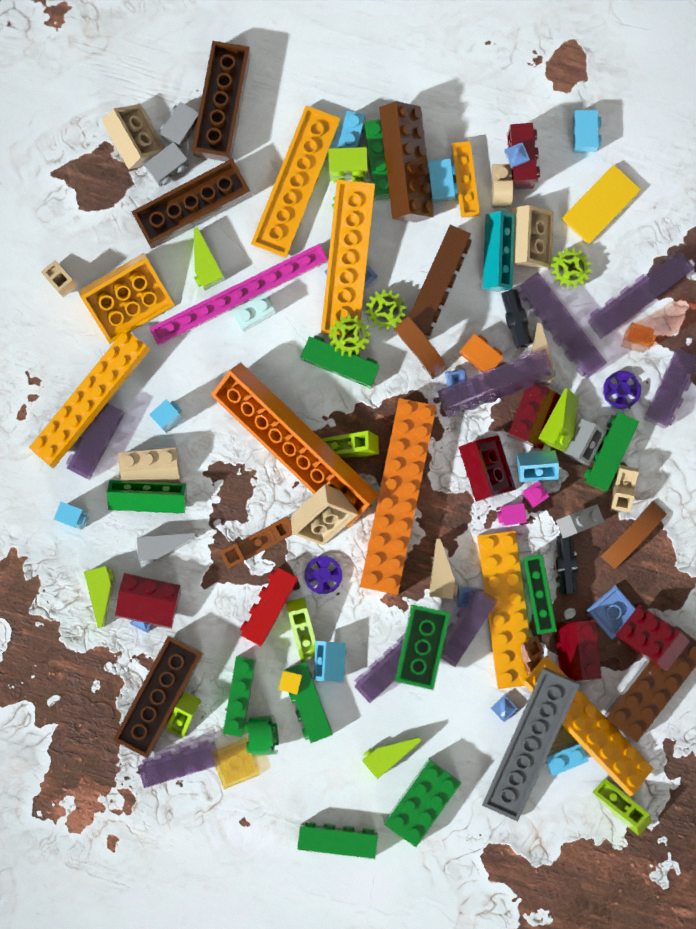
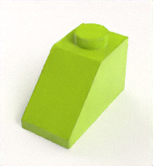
[166,691,201,739]

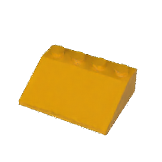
[78,253,175,344]

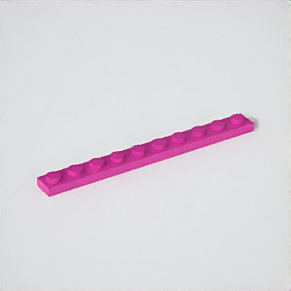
[149,243,328,346]

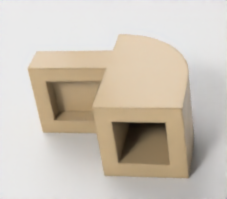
[491,164,513,207]
[41,260,78,298]
[611,465,639,513]

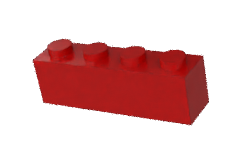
[240,568,299,647]

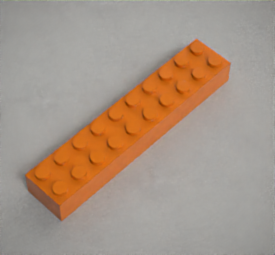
[211,362,379,527]
[360,398,437,595]

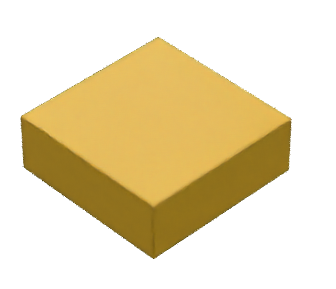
[278,670,302,694]

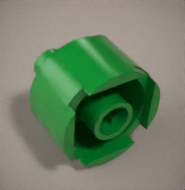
[244,715,279,757]

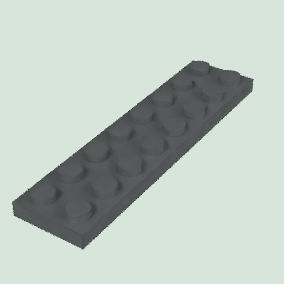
[482,667,580,821]

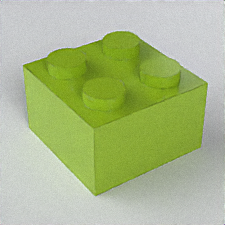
[328,147,368,183]

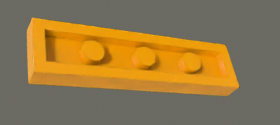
[451,141,480,219]

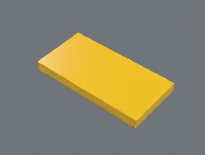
[561,164,641,245]

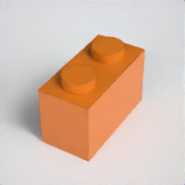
[459,333,504,378]

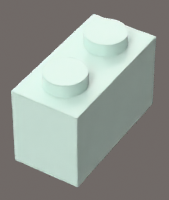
[232,293,276,333]

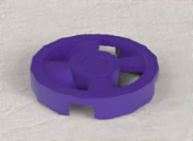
[603,371,641,409]
[304,556,342,594]

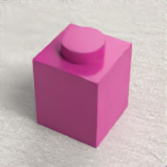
[521,481,550,509]
[497,503,527,527]

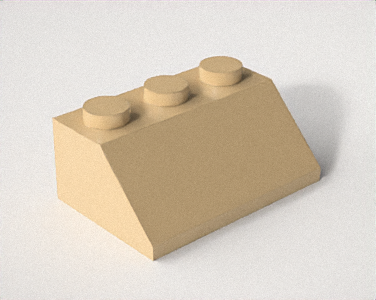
[102,104,165,169]
[512,205,554,269]
[118,448,181,483]
[290,485,358,545]

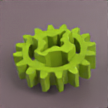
[550,248,592,290]
[365,289,406,331]
[329,314,370,357]

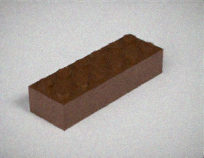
[192,40,251,162]
[379,101,434,223]
[131,158,251,249]
[409,224,472,340]
[604,626,696,743]
[113,635,204,758]

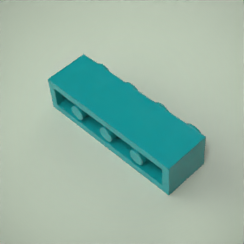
[483,211,515,292]

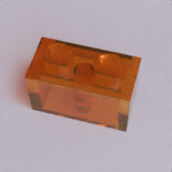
[621,322,656,353]

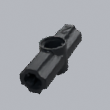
[501,289,533,349]
[556,535,578,594]

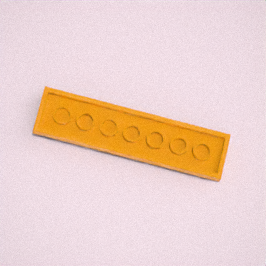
[251,105,341,259]
[321,180,375,337]
[29,329,150,469]
[477,531,530,689]
[522,656,654,796]

